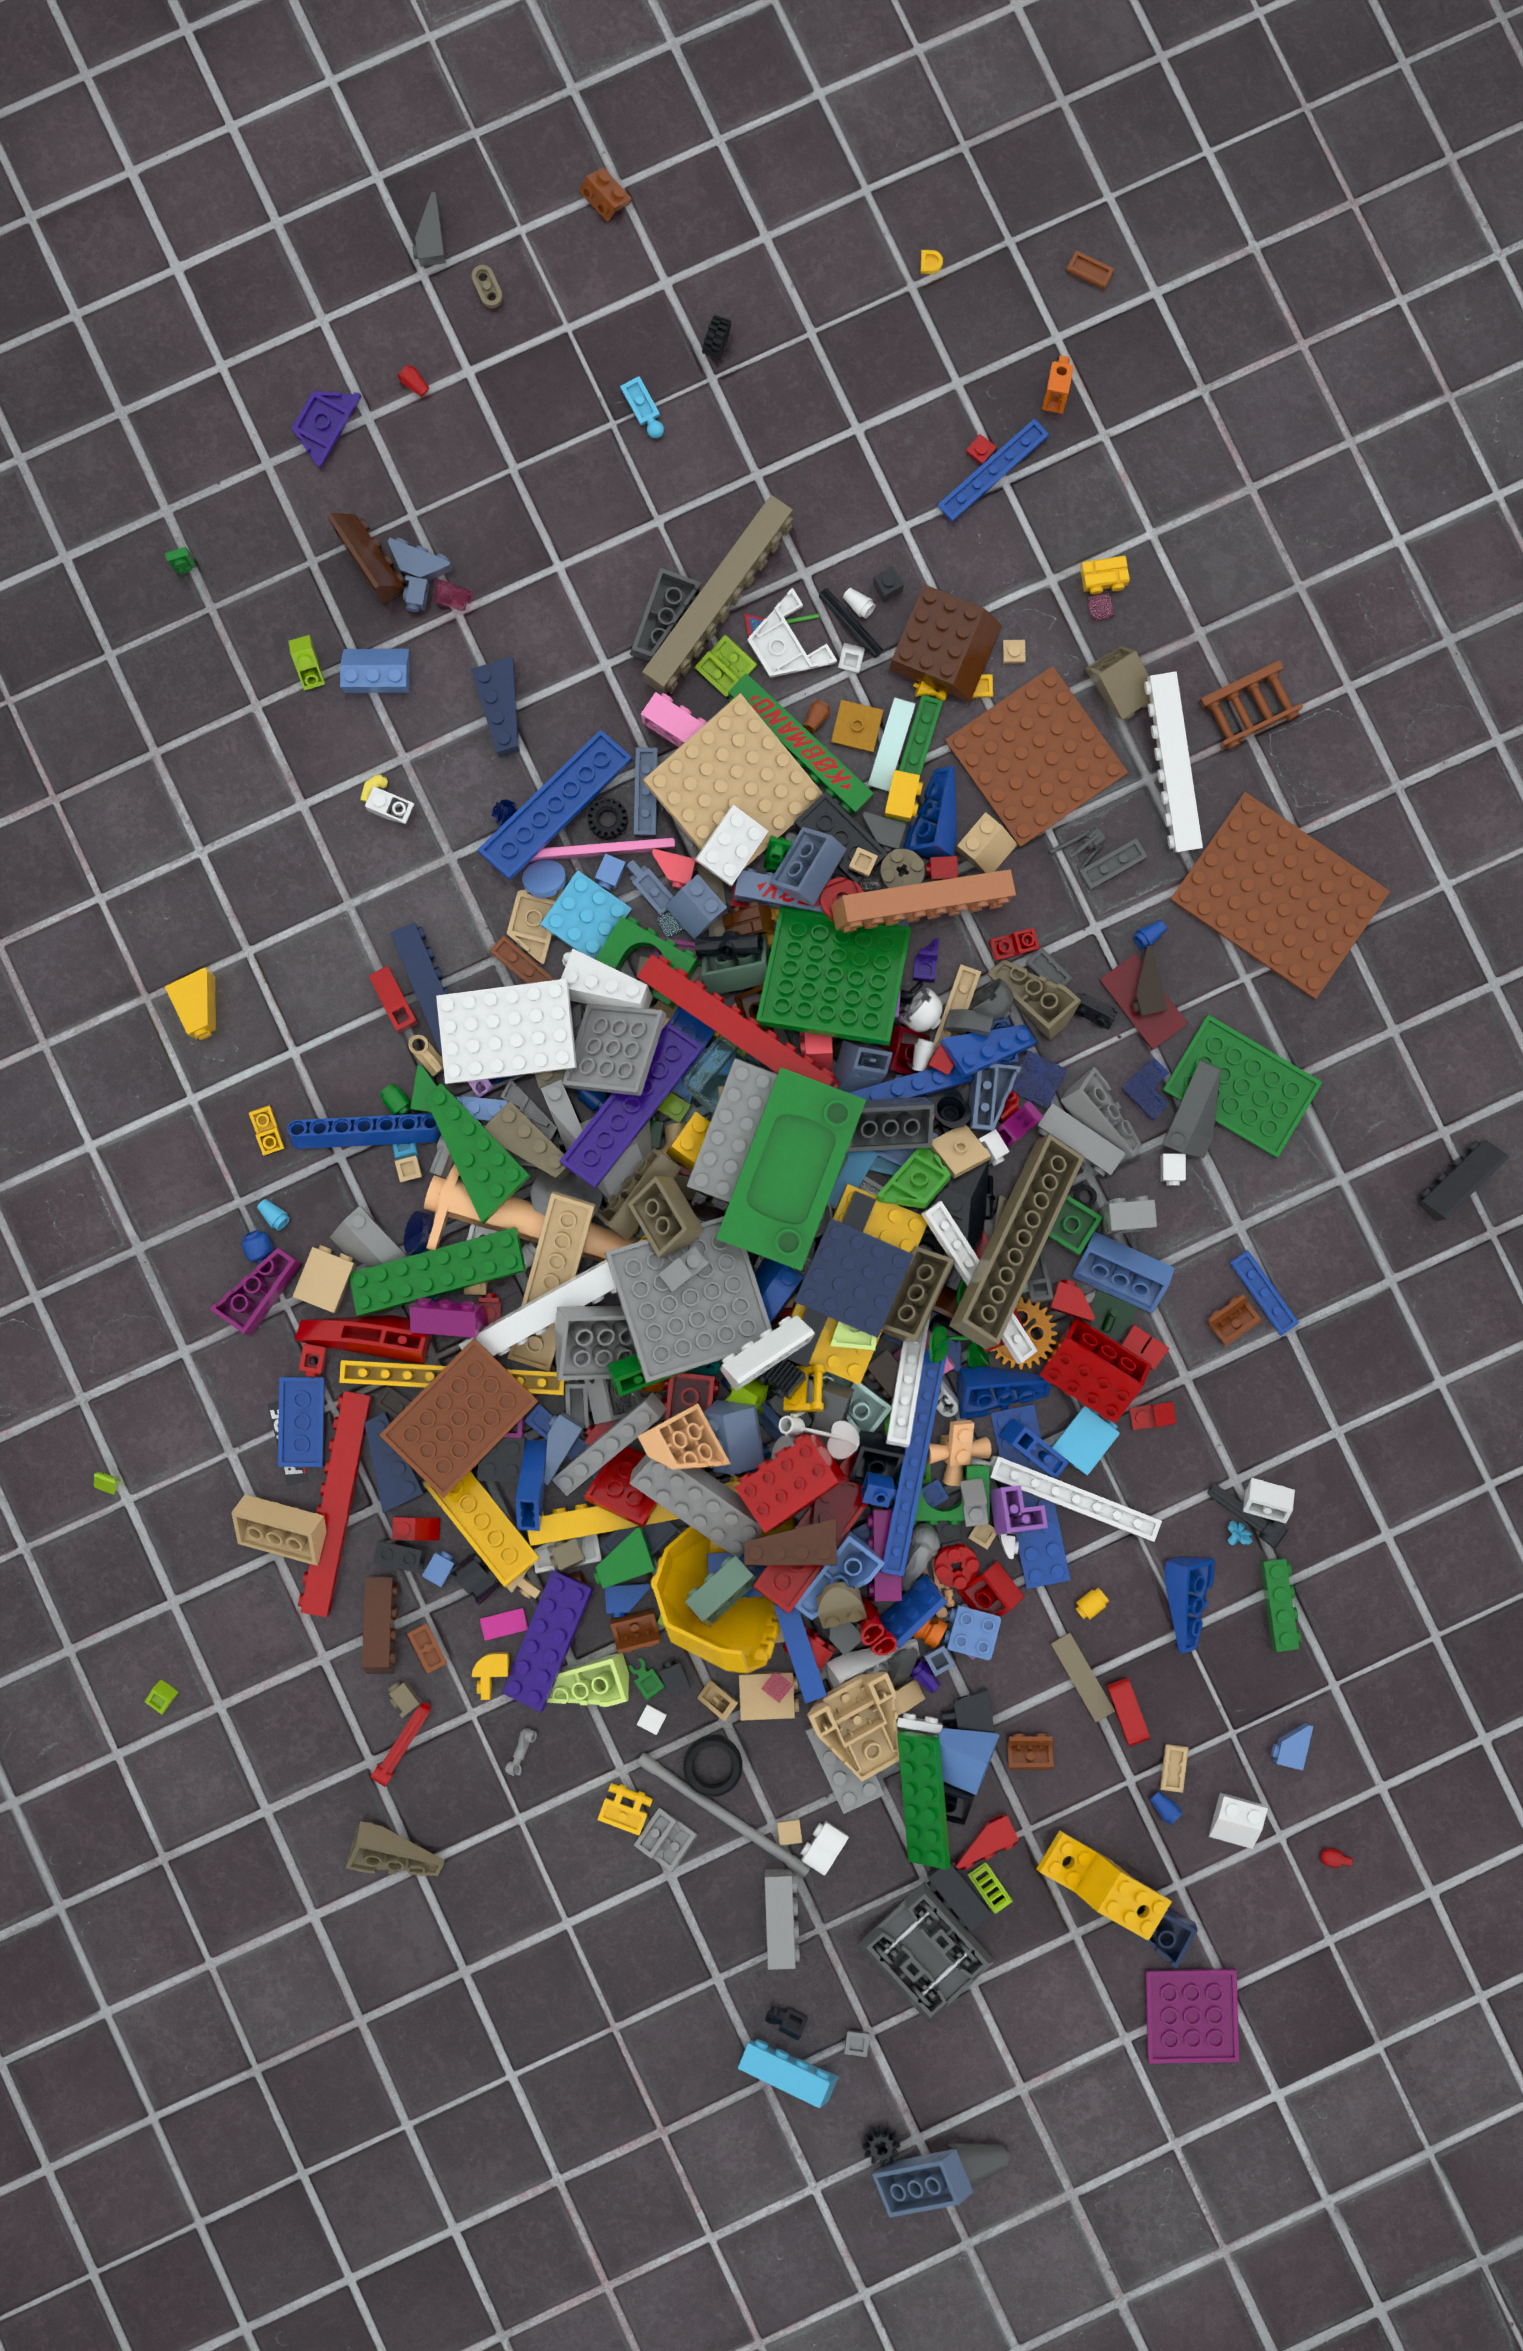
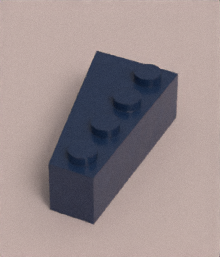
[1137,1905,1198,1970]

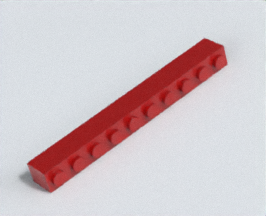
[637,955,837,1087]
[298,1391,373,1618]

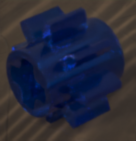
[491,800,517,826]

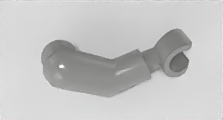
[505,1728,537,1776]

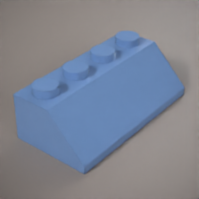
[1072,1231,1174,1314]

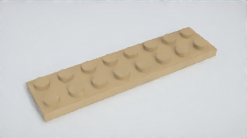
[507,1191,596,1372]

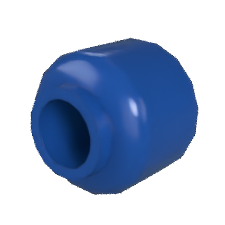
[241,1230,274,1264]

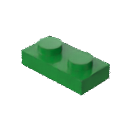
[165,547,197,574]

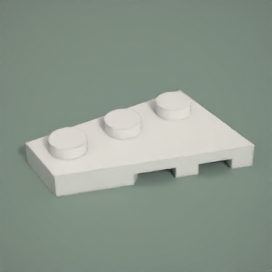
[534,1534,602,1574]

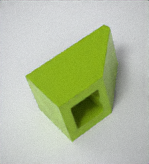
[289,635,325,690]

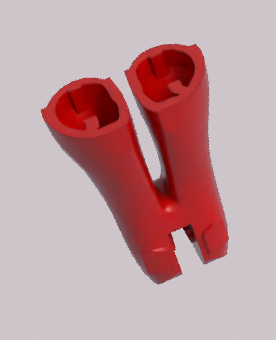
[860,1597,897,1656]

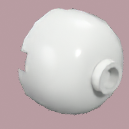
[899,988,942,1032]

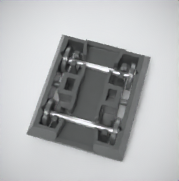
[857,1882,995,2023]

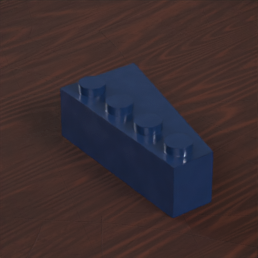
[471,656,520,758]
[364,1412,426,1513]

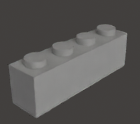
[1035,1103,1126,1177]

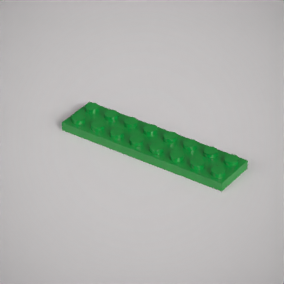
[349,1227,526,1317]

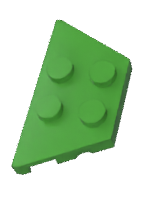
[876,1148,951,1209]

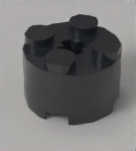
[450,1553,501,1605]

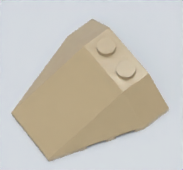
[807,1671,900,1782]

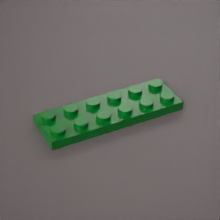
[897,1730,950,1870]

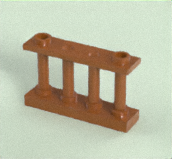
[1198,660,1303,750]

